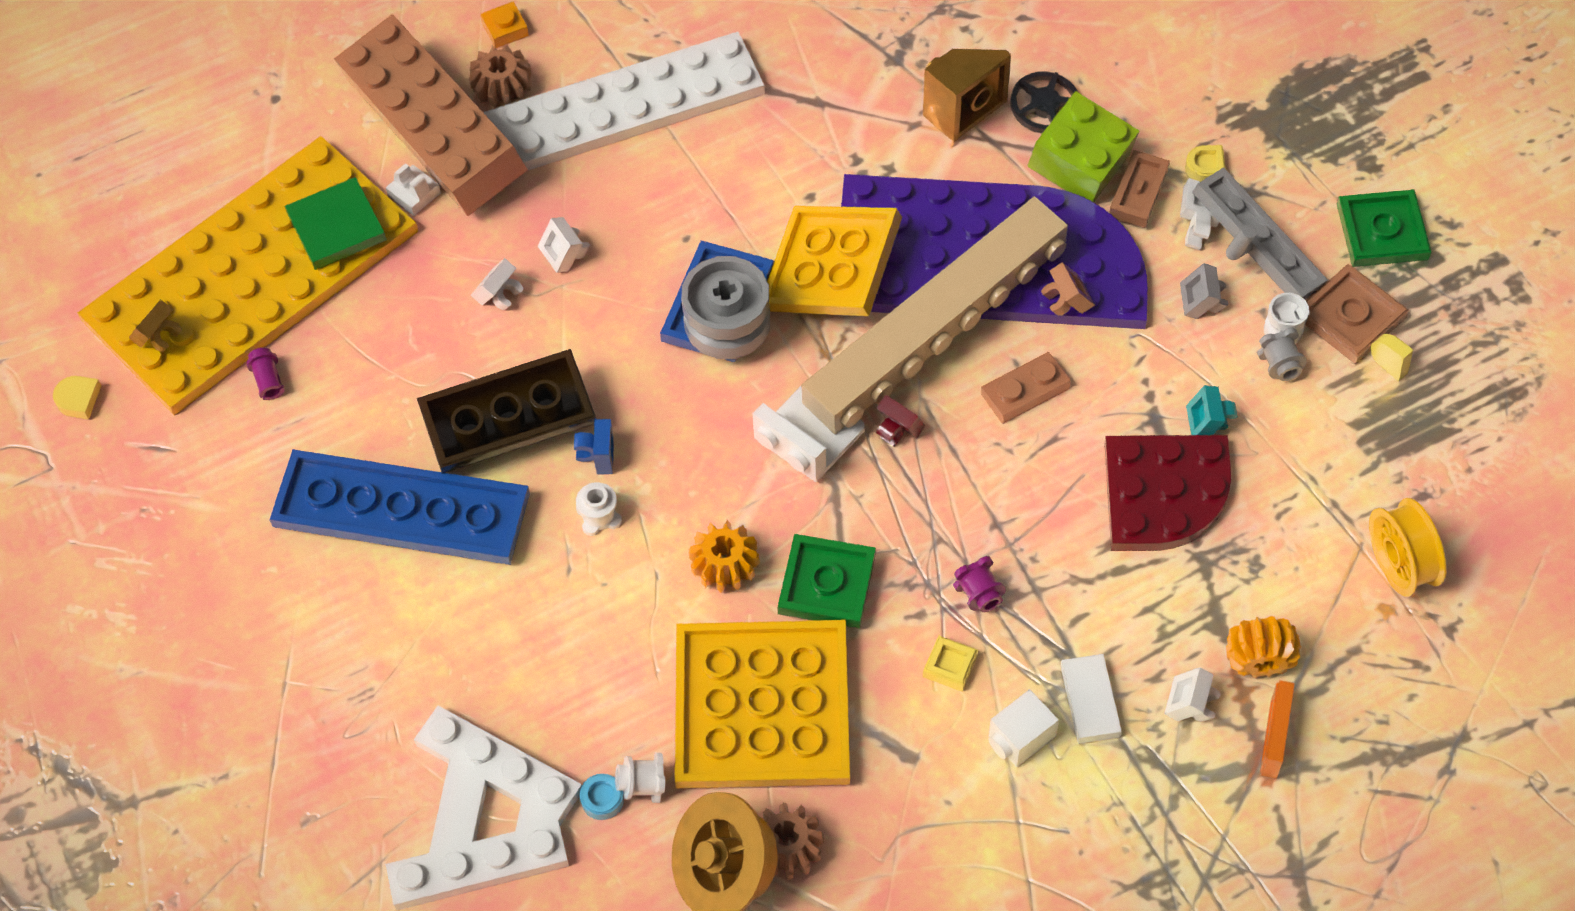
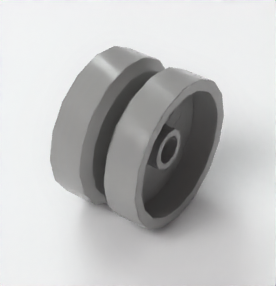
[681,256,770,359]

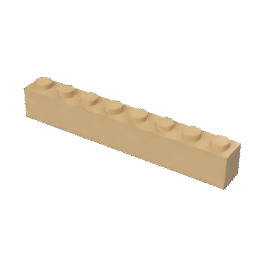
[801,196,1068,434]

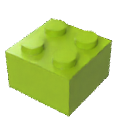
[1027,91,1140,202]

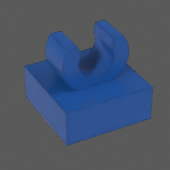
[574,419,614,475]

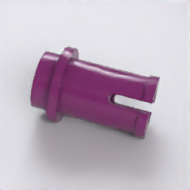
[246,347,285,400]

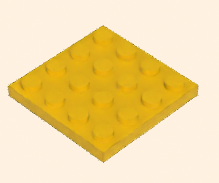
[675,620,850,788]

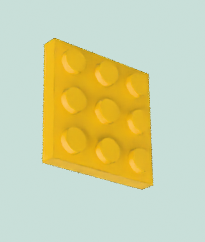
[767,206,902,316]

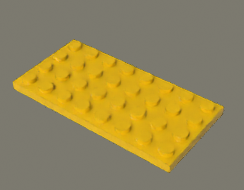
[77,136,418,416]

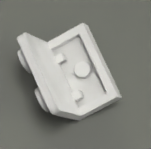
[752,386,864,482]

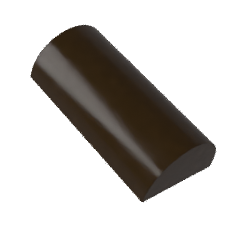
[417,349,597,474]

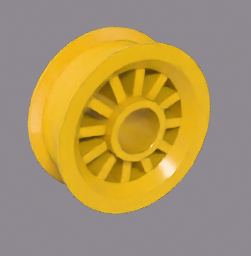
[1369,498,1446,597]

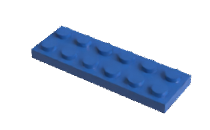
[269,449,530,565]

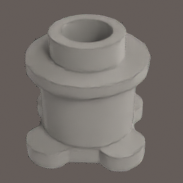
[1257,328,1307,381]

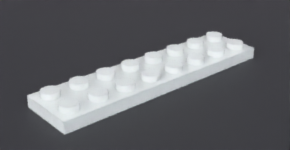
[483,31,765,171]

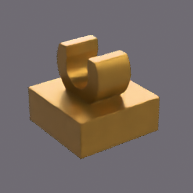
[129,299,182,352]

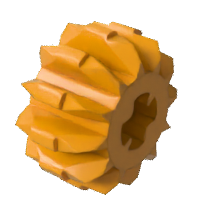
[689,520,760,593]
[1226,616,1301,678]

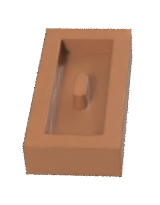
[1109,150,1170,228]
[981,352,1071,424]

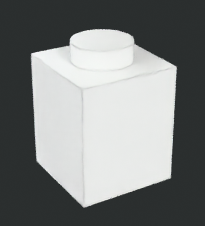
[988,689,1059,767]

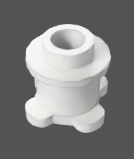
[576,482,622,536]
[615,752,665,803]

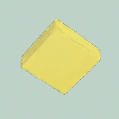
[923,635,978,692]

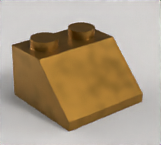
[923,48,1011,142]

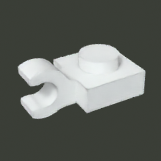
[1180,178,1220,250]

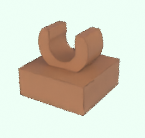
[1041,262,1095,316]

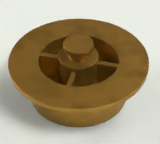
[671,792,778,911]

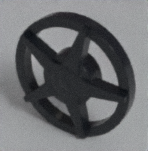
[1010,71,1078,133]

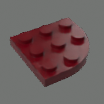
[1104,435,1231,551]

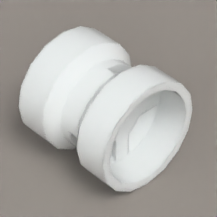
[1264,293,1309,344]

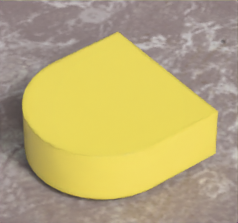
[1185,145,1226,182]
[1370,334,1413,381]
[53,376,102,420]

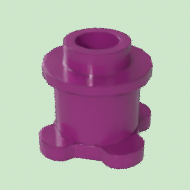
[953,556,1006,612]

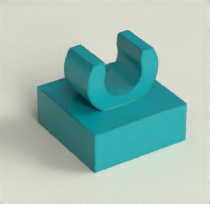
[1186,385,1238,435]

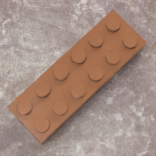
[334,14,528,216]

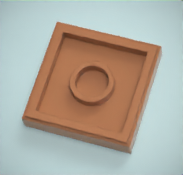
[1305,263,1409,364]

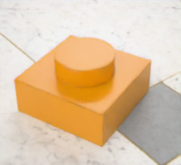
[480,1,529,48]

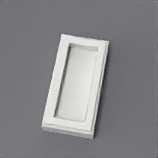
[1060,654,1122,744]

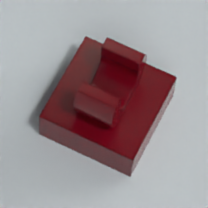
[876,395,926,447]

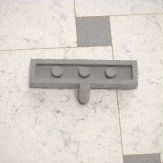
[1192,167,1328,300]

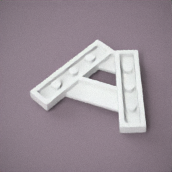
[385,705,582,911]

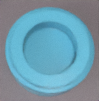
[580,774,624,820]

